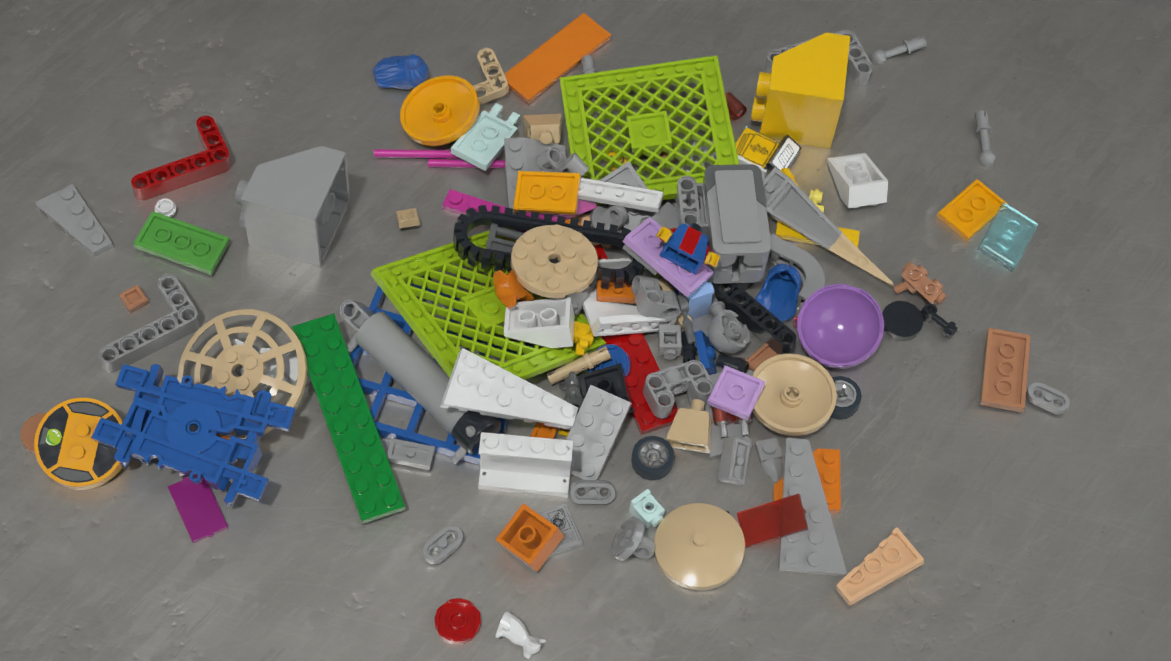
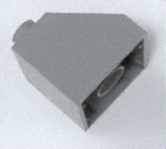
[235,146,350,267]

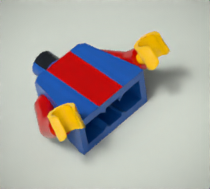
[656,223,720,275]

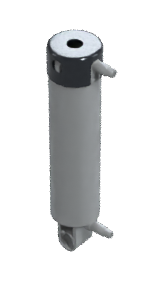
[340,300,501,464]

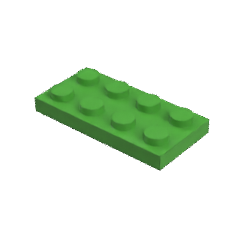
[133,211,230,275]

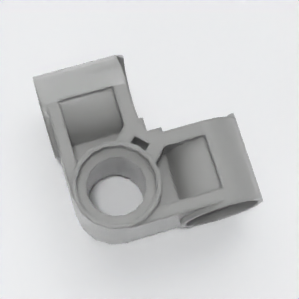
[537,146,589,176]
[632,275,681,320]

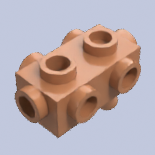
[893,262,947,305]

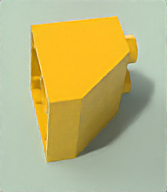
[751,32,850,149]

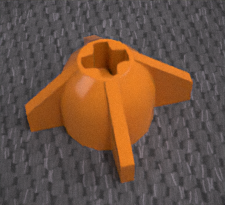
[493,270,534,309]

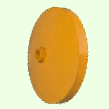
[400,75,480,146]

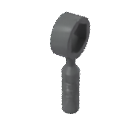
[676,294,696,345]

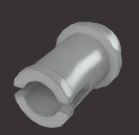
[581,55,597,74]

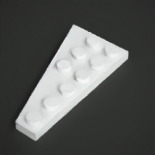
[440,348,578,429]

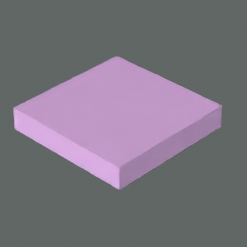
[707,365,765,421]

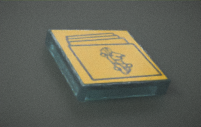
[735,126,779,170]

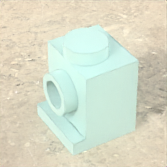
[629,489,665,530]

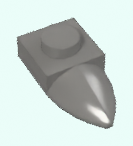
[754,437,783,482]

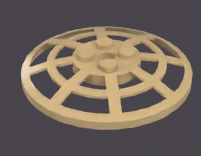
[178,309,308,439]

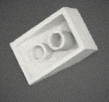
[827,153,888,208]
[504,297,575,348]

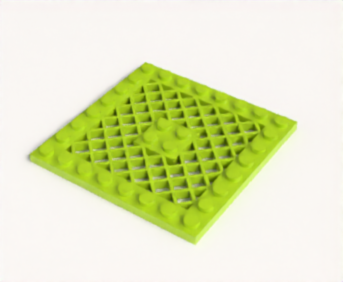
[560,55,739,210]
[370,227,606,380]

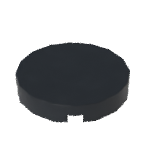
[882,301,924,341]

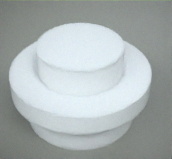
[155,198,176,217]

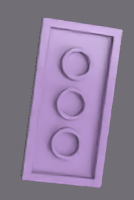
[623,217,714,298]

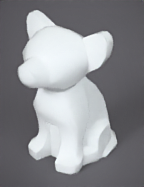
[495,610,546,659]

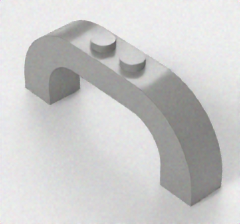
[768,233,825,308]

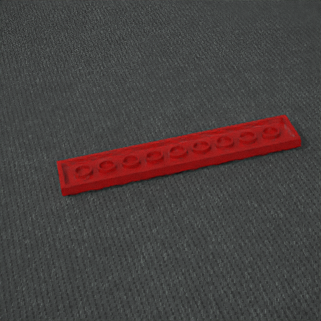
[594,244,678,435]

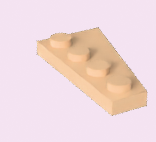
[836,527,924,606]

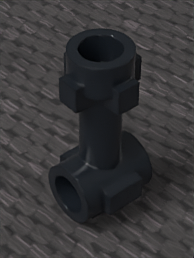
[921,304,958,338]

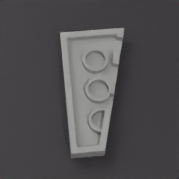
[35,184,113,257]

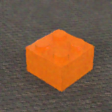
[495,503,564,572]

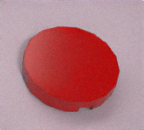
[434,598,481,645]

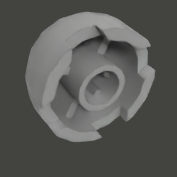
[707,310,750,354]

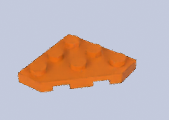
[773,448,841,514]

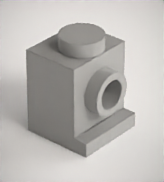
[657,325,682,360]

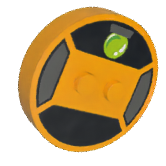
[34,398,123,490]

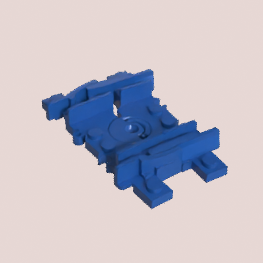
[91,364,296,507]

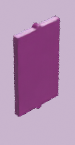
[167,476,228,543]

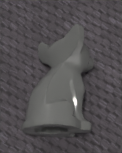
[559,371,583,415]

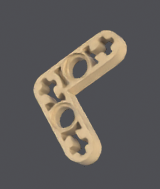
[473,48,509,105]

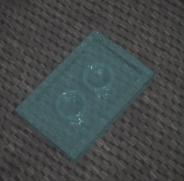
[977,202,1038,272]

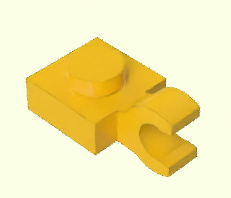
[573,321,593,356]

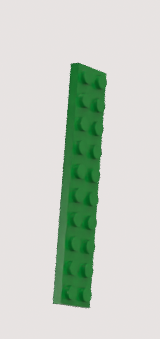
[292,313,405,524]

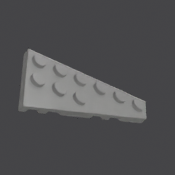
[778,437,847,577]

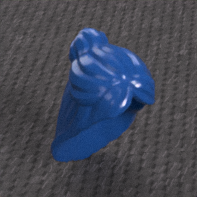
[373,54,429,90]
[755,263,802,322]

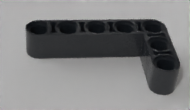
[715,283,796,355]

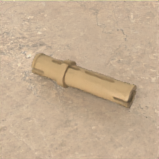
[546,346,612,385]

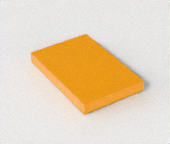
[513,171,581,215]
[936,179,1008,242]

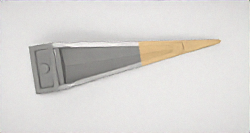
[763,167,893,286]

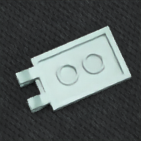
[451,103,520,171]

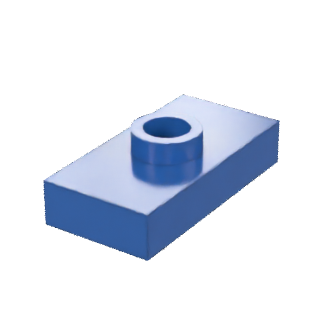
[694,330,717,375]

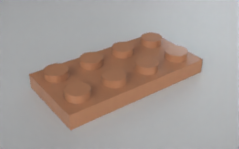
[980,328,1031,413]

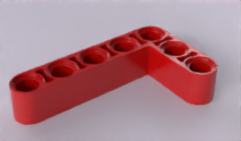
[131,115,231,201]

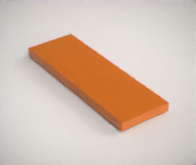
[505,13,612,104]

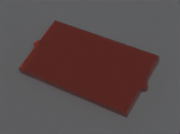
[737,493,808,548]

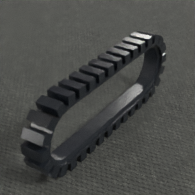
[453,205,645,289]

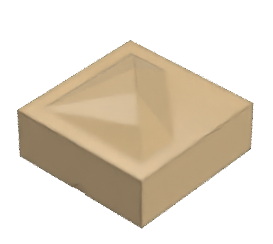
[396,208,420,229]

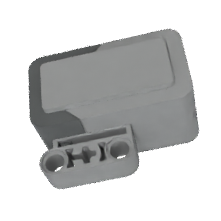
[676,164,771,284]

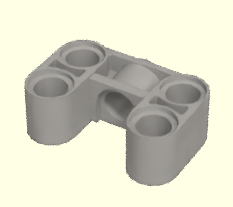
[643,360,714,419]

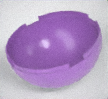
[797,284,884,368]

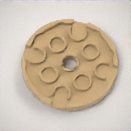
[511,224,598,298]

